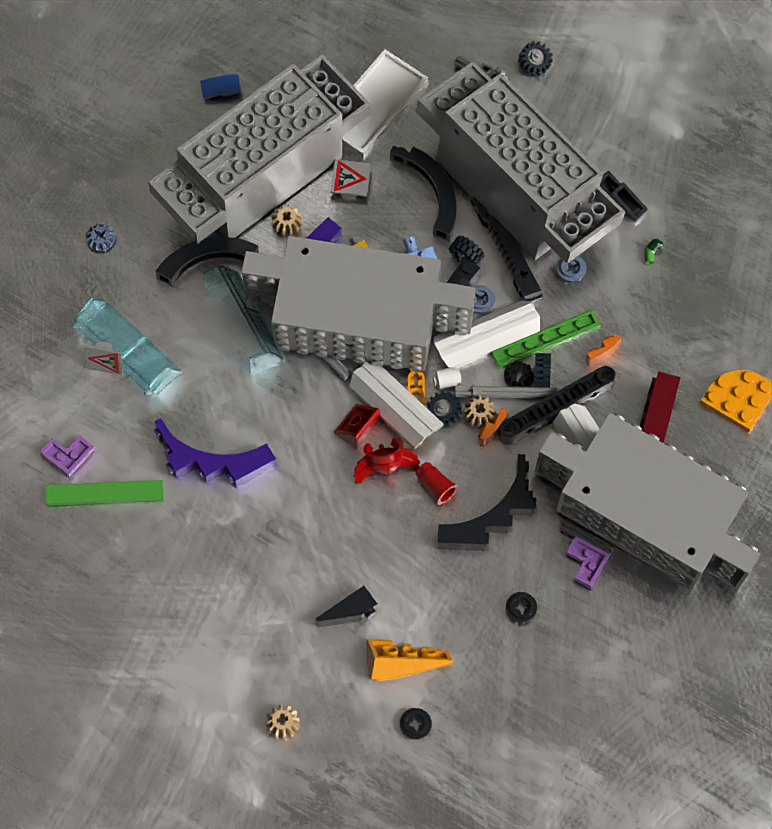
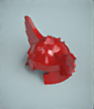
[353,437,420,483]

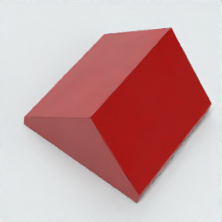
[334,404,380,449]

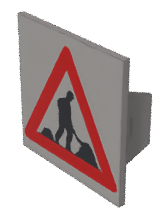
[330,159,371,198]
[84,341,123,375]

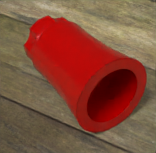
[415,462,458,505]

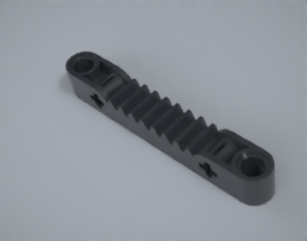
[470,197,543,303]
[499,366,616,445]

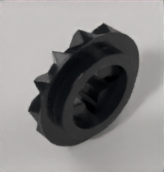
[504,361,534,387]
[506,592,537,623]
[400,708,432,740]

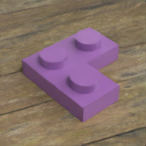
[40,435,95,477]
[566,536,610,589]

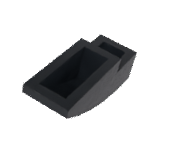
[600,170,648,221]

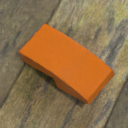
[586,335,621,366]
[478,408,508,447]

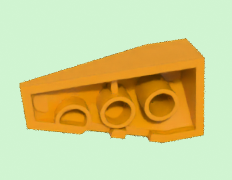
[367,639,453,681]

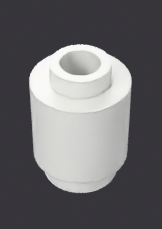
[432,367,461,389]

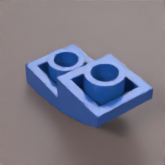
[200,74,241,99]

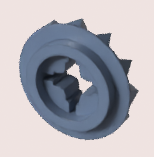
[86,223,116,251]
[557,256,587,283]
[473,285,495,314]

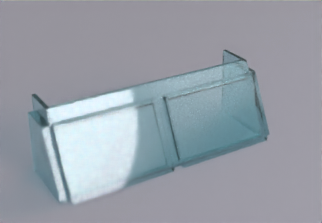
[203,264,285,374]
[71,297,182,396]

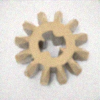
[271,205,302,237]
[463,395,496,428]
[265,704,300,740]

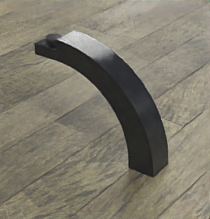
[390,145,457,242]
[156,237,263,287]

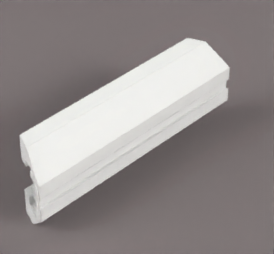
[433,300,540,369]
[350,361,444,449]
[552,404,599,452]

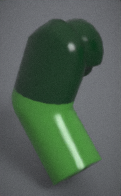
[644,239,664,265]

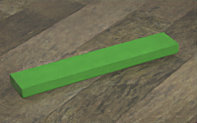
[490,310,600,370]
[46,480,164,506]

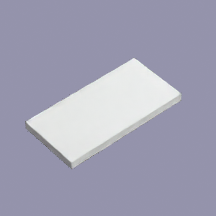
[342,49,428,157]

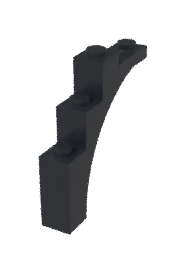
[437,454,536,551]

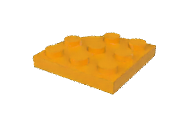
[700,370,772,432]

